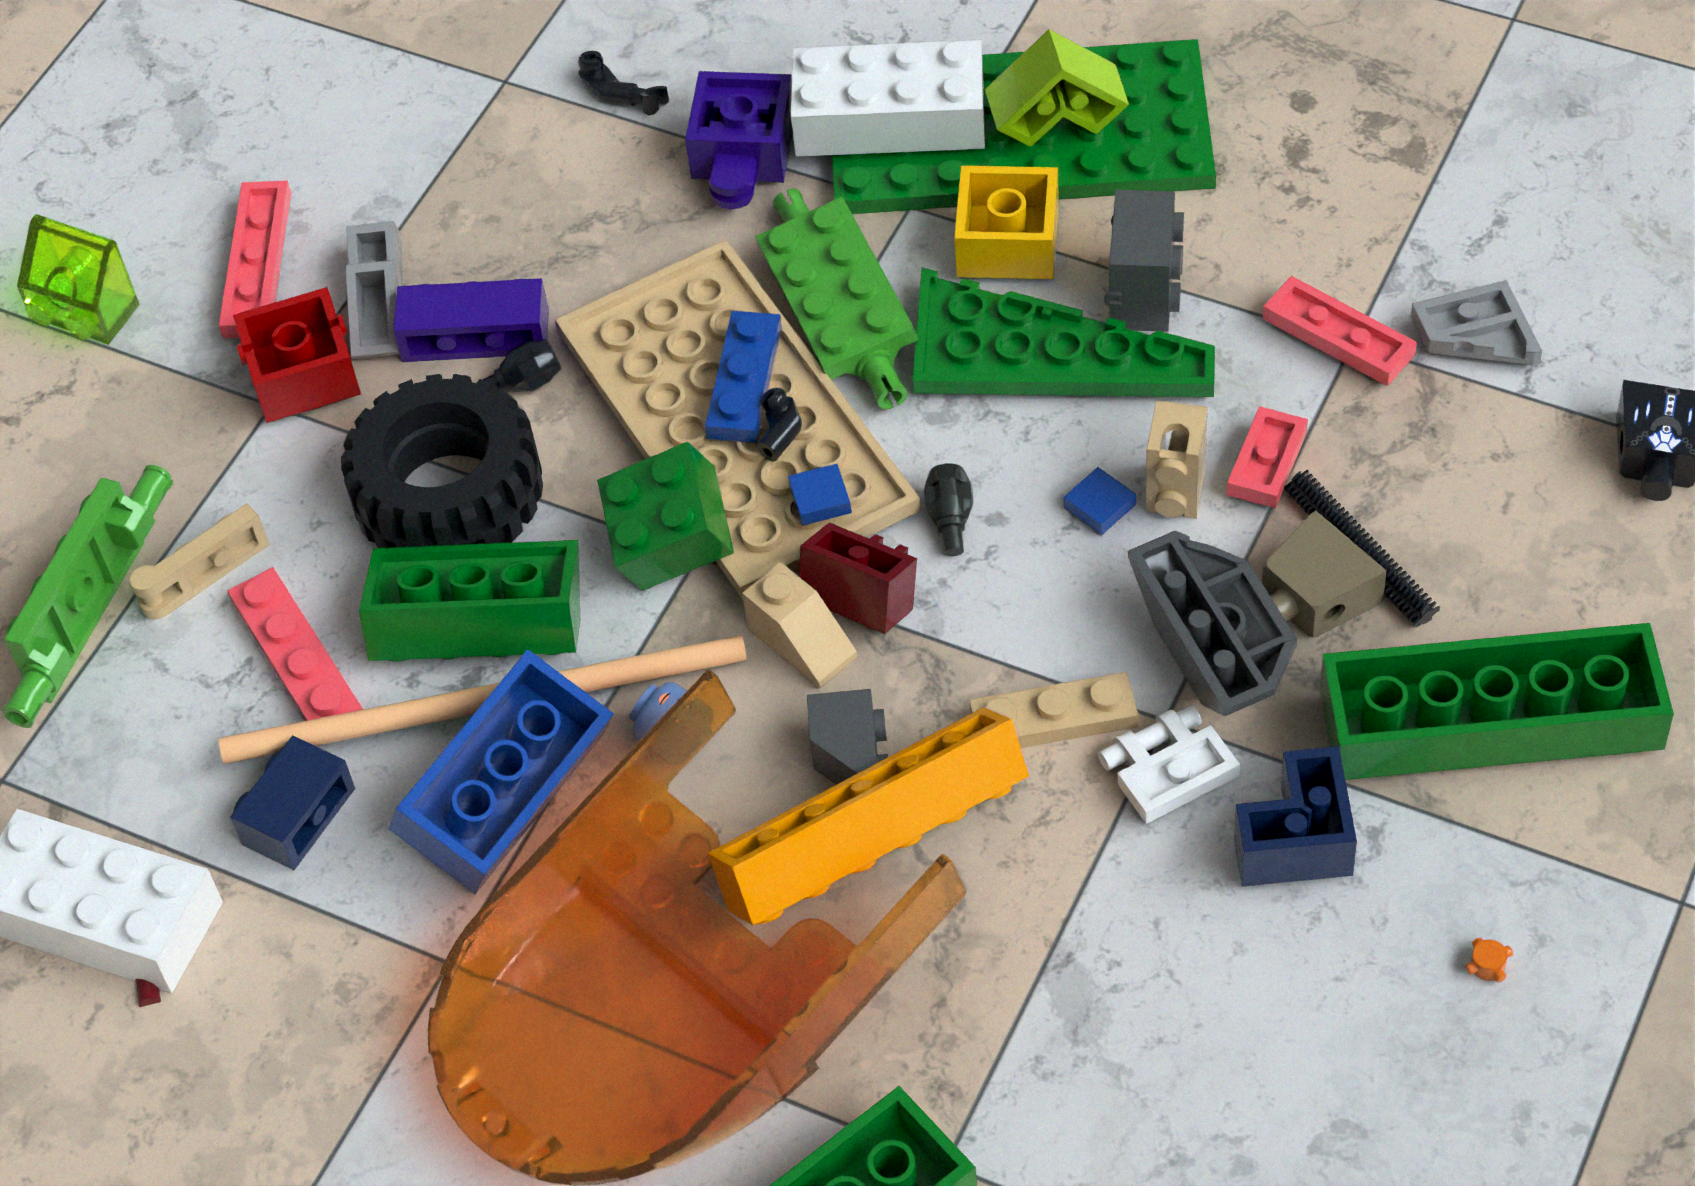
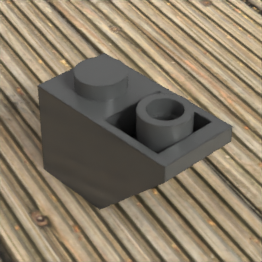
[807,689,888,785]

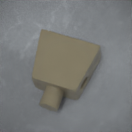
[1262,510,1386,637]

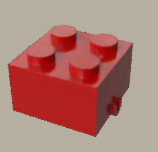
[233,287,362,423]

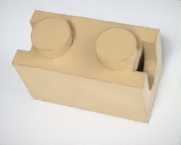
[1146,401,1208,519]

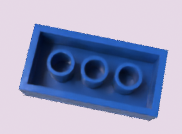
[388,649,614,895]

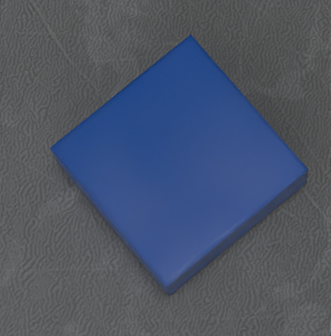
[788,464,852,526]
[1063,467,1136,535]

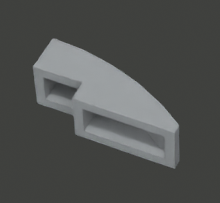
[345,221,403,360]

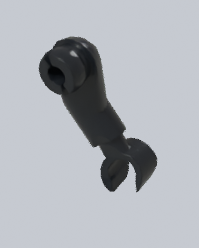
[578,50,669,115]

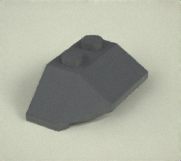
[1127,531,1297,716]

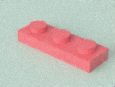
[1262,276,1417,386]

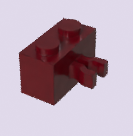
[799,522,917,634]

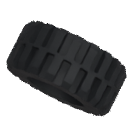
[341,374,543,548]

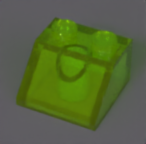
[17,214,140,345]

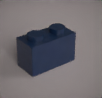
[230,735,356,871]

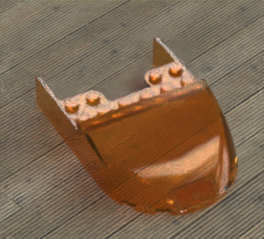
[428,670,966,1186]

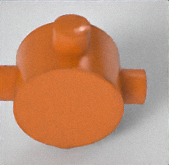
[1465,938,1513,983]

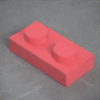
[1227,406,1308,508]

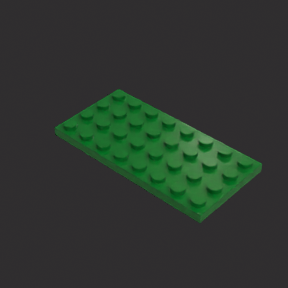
[832,39,1216,214]

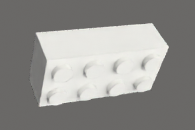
[791,40,985,157]
[0,809,223,993]

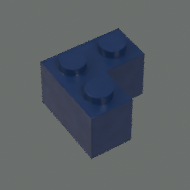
[1234,746,1357,887]

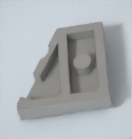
[1411,280,1542,365]

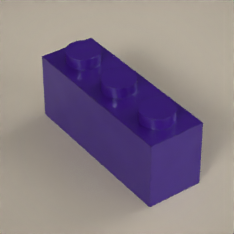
[393,278,549,362]

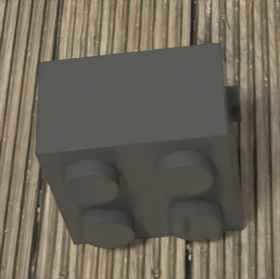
[1104,190,1184,332]

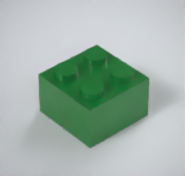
[597,441,734,591]

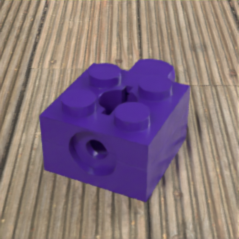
[685,71,793,209]

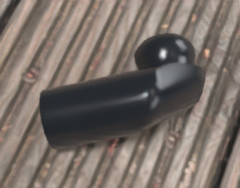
[757,388,802,461]

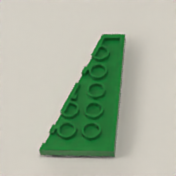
[913,267,1215,397]

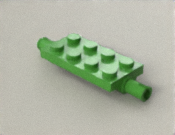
[755,188,918,410]
[2,465,173,728]

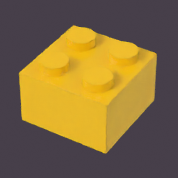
[954,166,1059,279]

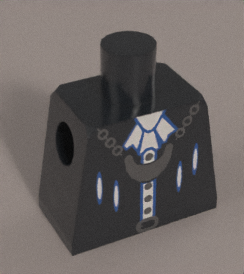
[1616,380,1695,501]

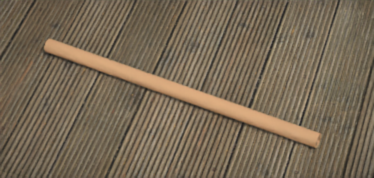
[219,635,747,764]

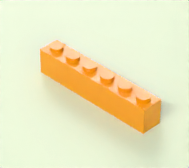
[708,707,1029,926]

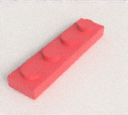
[219,180,292,338]
[227,567,363,721]

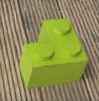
[985,29,1129,147]

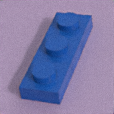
[705,311,782,443]

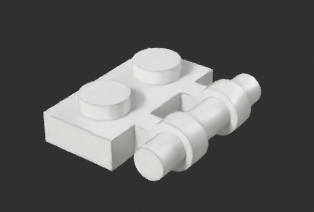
[1098,705,1240,824]

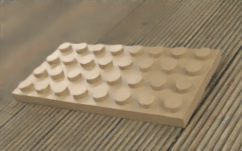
[555,239,921,600]

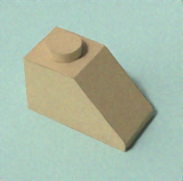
[742,562,857,689]

